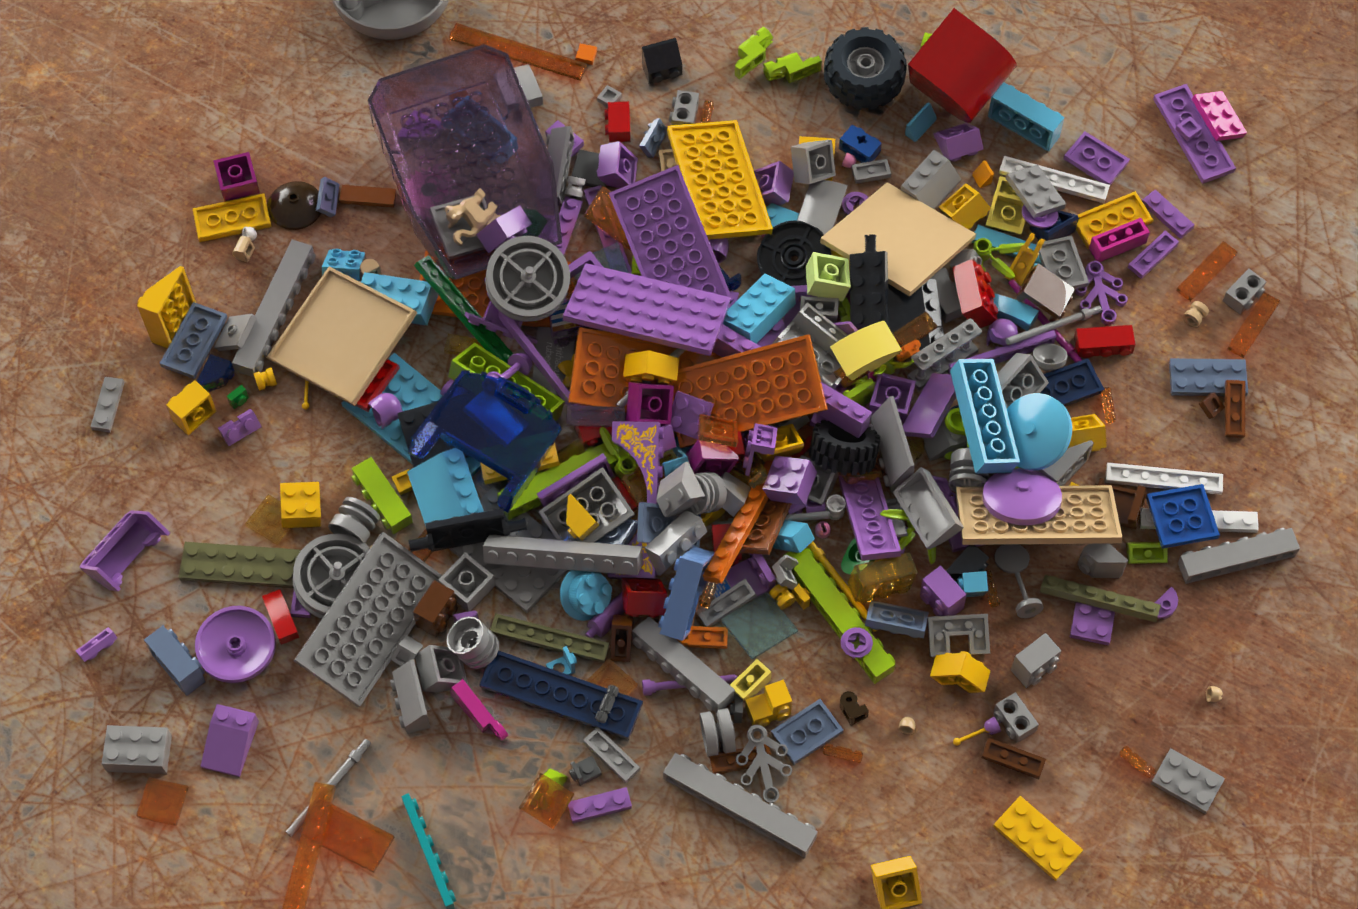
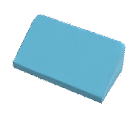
[905,102,937,142]

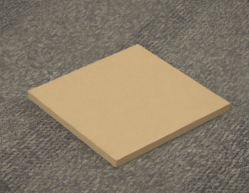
[820,182,976,296]
[266,266,417,406]

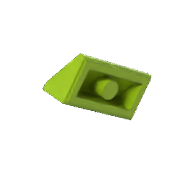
[1126,542,1168,564]

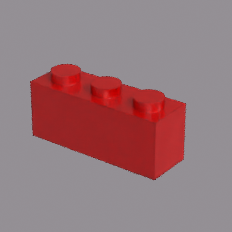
[1074,325,1136,358]

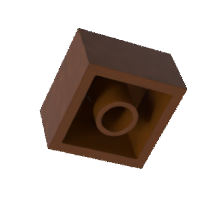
[413,580,458,638]

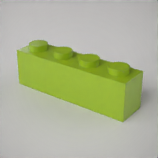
[351,457,413,534]

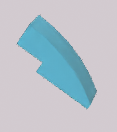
[993,294,1039,331]

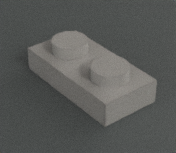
[851,159,891,184]

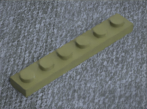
[1040,575,1161,622]
[490,613,610,663]

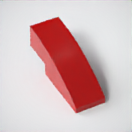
[262,589,300,645]

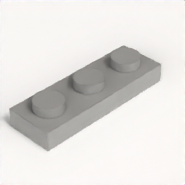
[91,377,125,433]
[696,579,757,627]
[583,727,640,783]

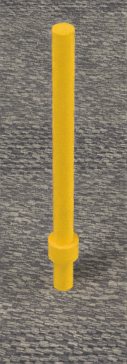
[808,541,877,632]

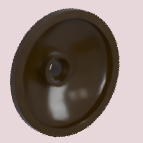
[268,181,321,230]

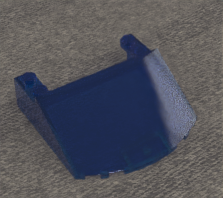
[408,370,562,513]

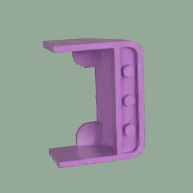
[80,510,170,591]

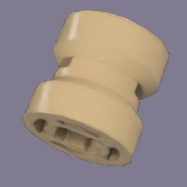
[1183,301,1209,327]

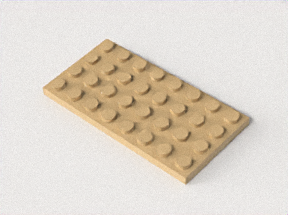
[956,485,1122,545]

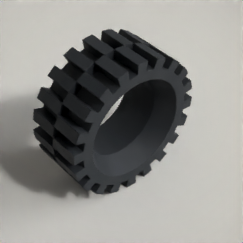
[809,420,880,475]

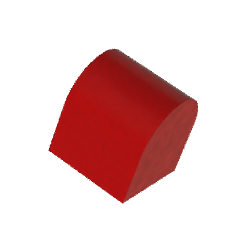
[908,8,1017,123]

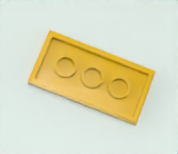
[1076,191,1153,249]
[193,194,272,242]

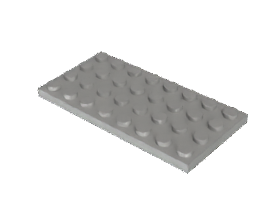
[294,532,442,707]

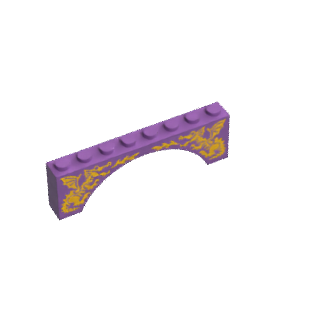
[608,421,664,579]

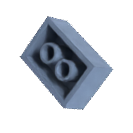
[144,625,206,696]

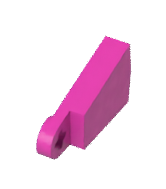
[450,679,508,741]

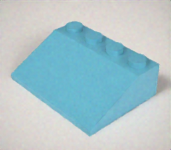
[407,446,484,526]

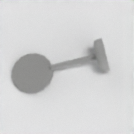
[994,544,1044,618]

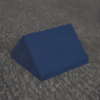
[1029,210,1079,241]

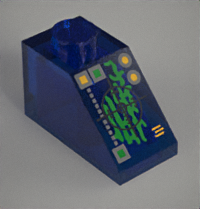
[197,354,235,392]

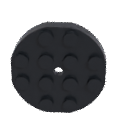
[757,220,832,286]

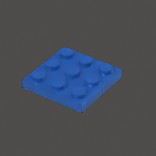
[1146,484,1220,549]

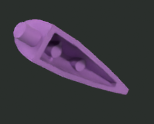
[585,593,625,639]

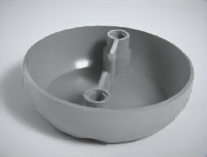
[332,0,449,40]

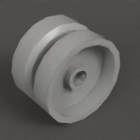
[699,708,736,757]

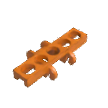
[896,340,921,362]

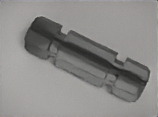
[595,685,619,724]

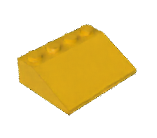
[137,266,196,348]

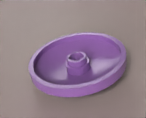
[983,468,1062,525]
[195,606,276,683]

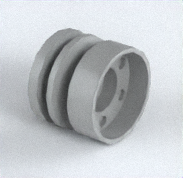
[948,448,990,492]
[687,472,727,515]
[328,497,380,543]
[447,616,499,669]

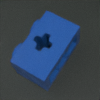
[839,124,882,163]

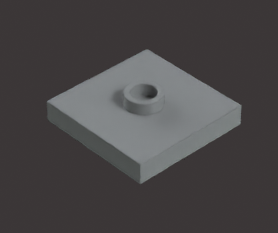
[214,314,257,351]

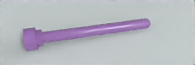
[642,675,737,696]

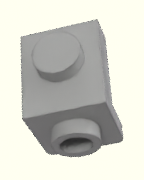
[772,555,798,590]

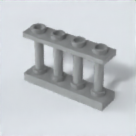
[907,318,982,391]

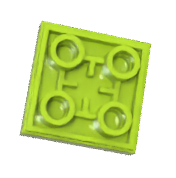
[842,378,875,406]

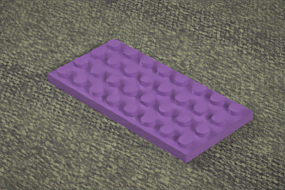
[609,165,733,302]
[563,263,731,356]

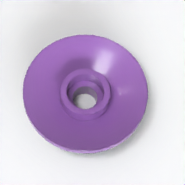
[1022,205,1058,228]

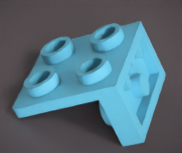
[322,248,365,282]

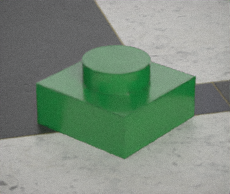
[227,385,249,409]

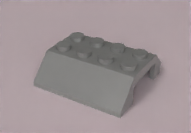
[772,302,848,389]

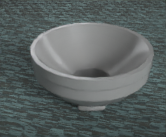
[1033,344,1067,371]

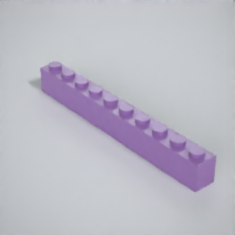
[712,324,872,438]

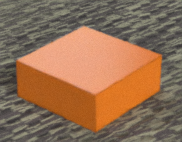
[575,43,597,65]

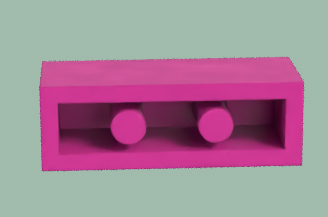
[1089,218,1150,262]

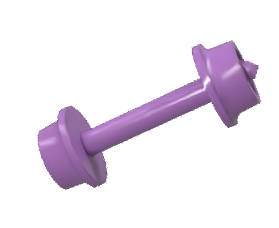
[482,353,532,397]

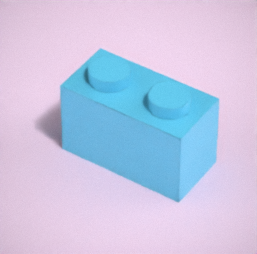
[773,520,815,553]
[955,571,988,597]

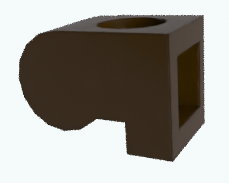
[840,691,869,726]

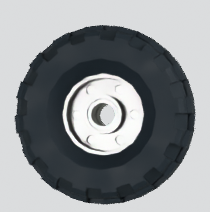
[824,27,907,110]

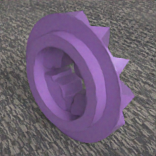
[842,192,869,215]
[841,627,873,659]

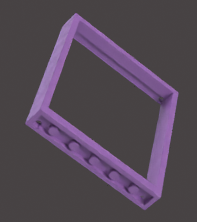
[498,251,603,420]

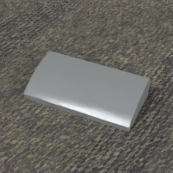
[797,180,848,235]
[893,467,964,549]

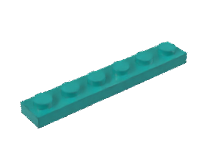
[401,793,457,909]

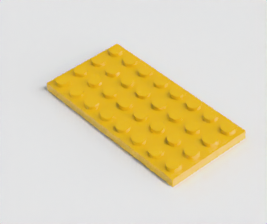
[667,120,773,240]

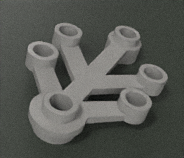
[736,725,792,803]

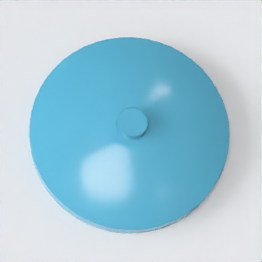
[1007,393,1072,471]

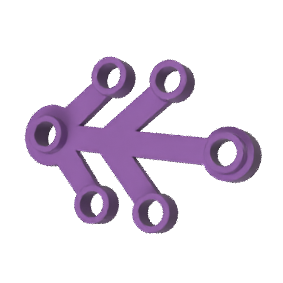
[1075,261,1128,326]

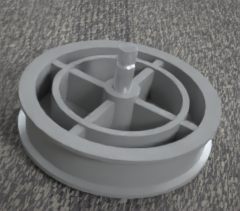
[485,236,570,322]
[293,534,370,619]

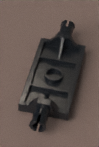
[850,234,889,329]
[409,508,527,552]

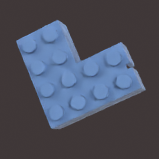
[658,546,715,641]

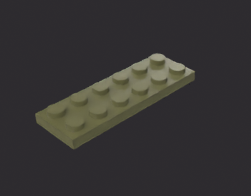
[179,542,301,588]

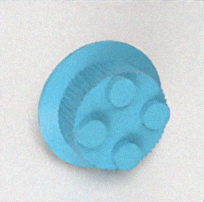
[560,570,612,621]

